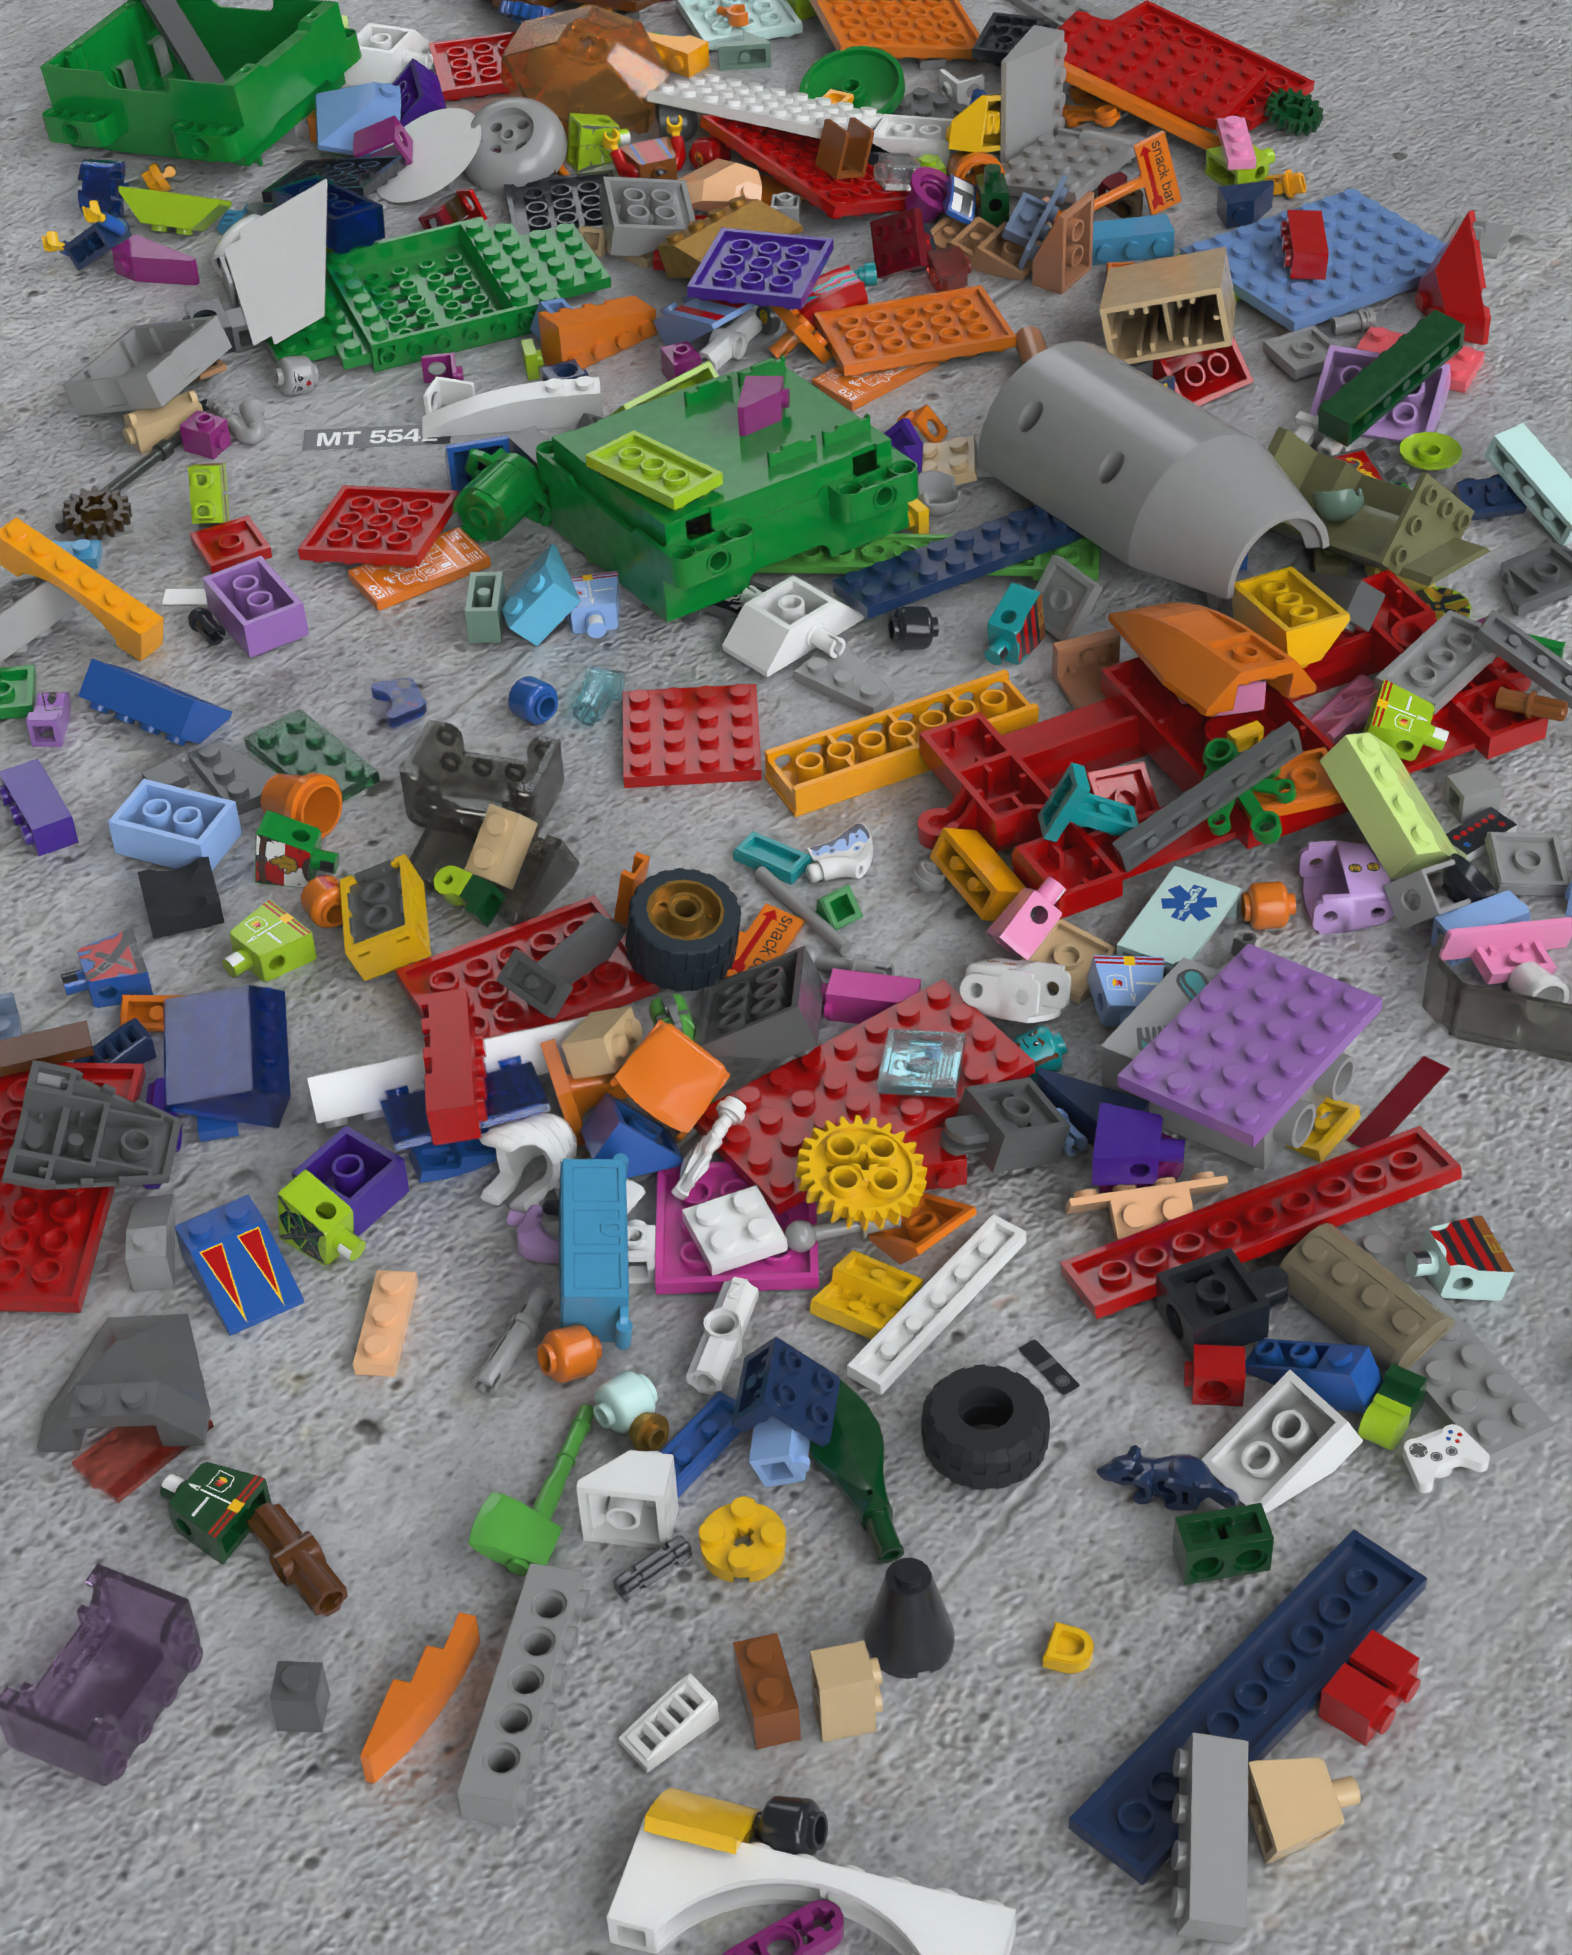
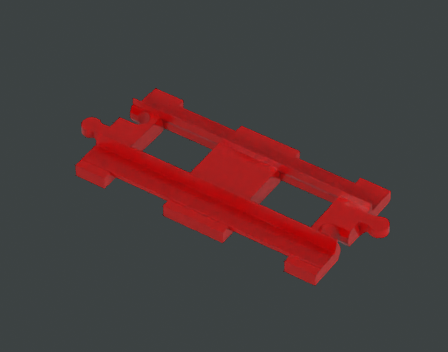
[917,570,1548,920]

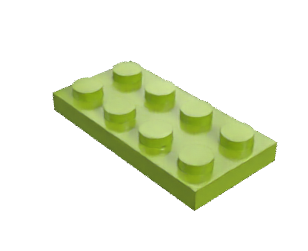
[585,430,723,510]

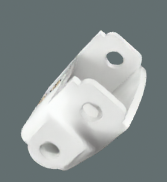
[960,958,1071,1023]

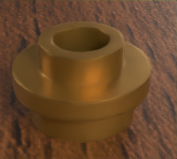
[629,1412,669,1452]

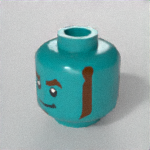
[1013,1025,1068,1082]

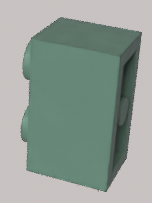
[465,571,506,644]

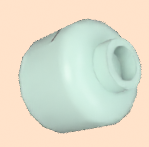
[593,1371,658,1434]

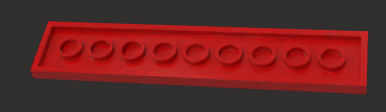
[1060,1125,1462,1319]

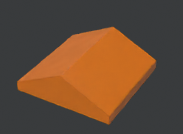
[867,1193,977,1265]

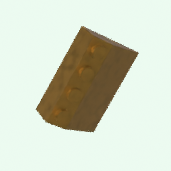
[657,196,803,278]

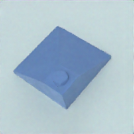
[315,82,401,157]

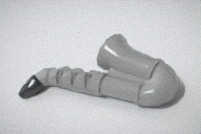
[199,398,266,444]

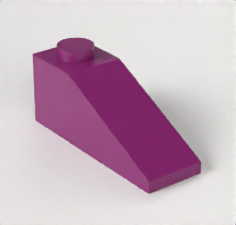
[111,234,200,285]

